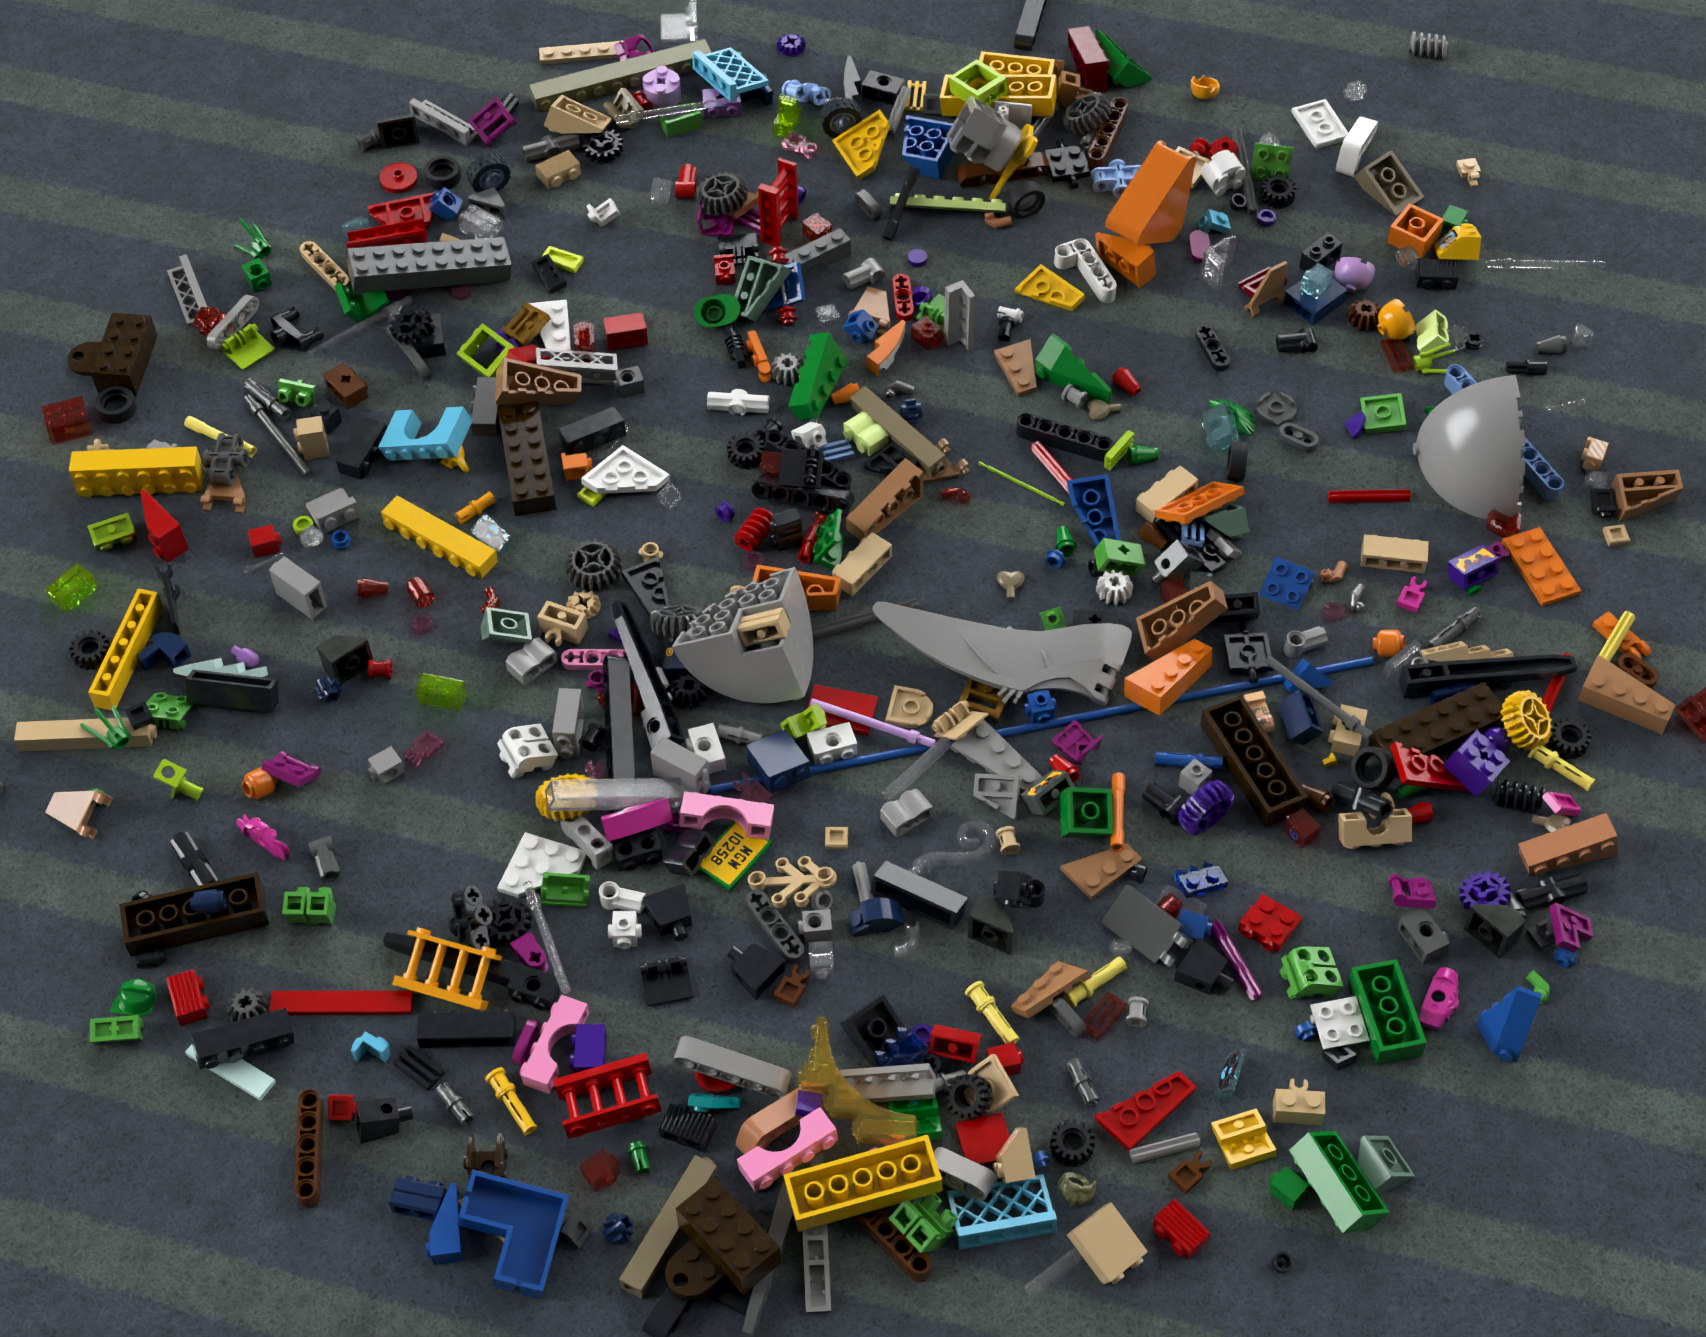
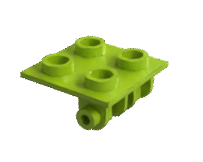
[221,324,275,370]

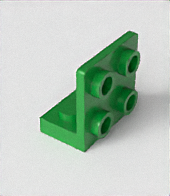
[334,282,389,324]
[813,508,844,570]

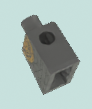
[1151,539,1205,586]

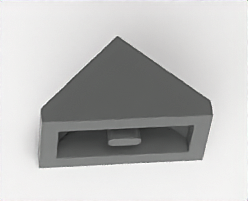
[468,187,507,219]

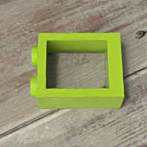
[949,60,1008,106]
[457,323,515,377]

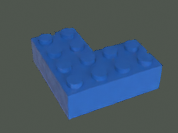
[457,1170,569,1299]

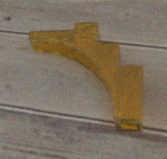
[797,1016,918,1145]

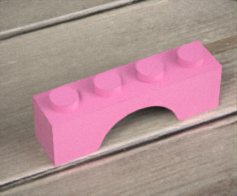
[679,791,774,840]
[520,995,589,1094]
[737,1107,838,1192]

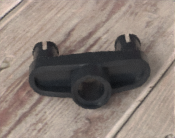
[270,306,324,351]

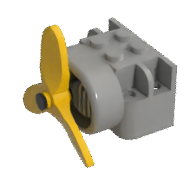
[947,95,1038,200]

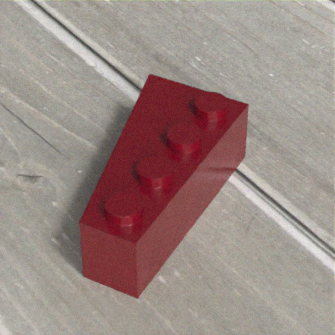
[1068,26,1110,93]

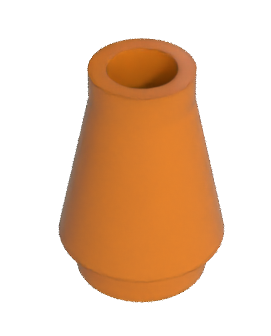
[831,382,860,405]

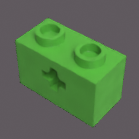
[1094,538,1145,576]

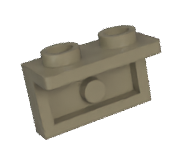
[603,88,644,129]

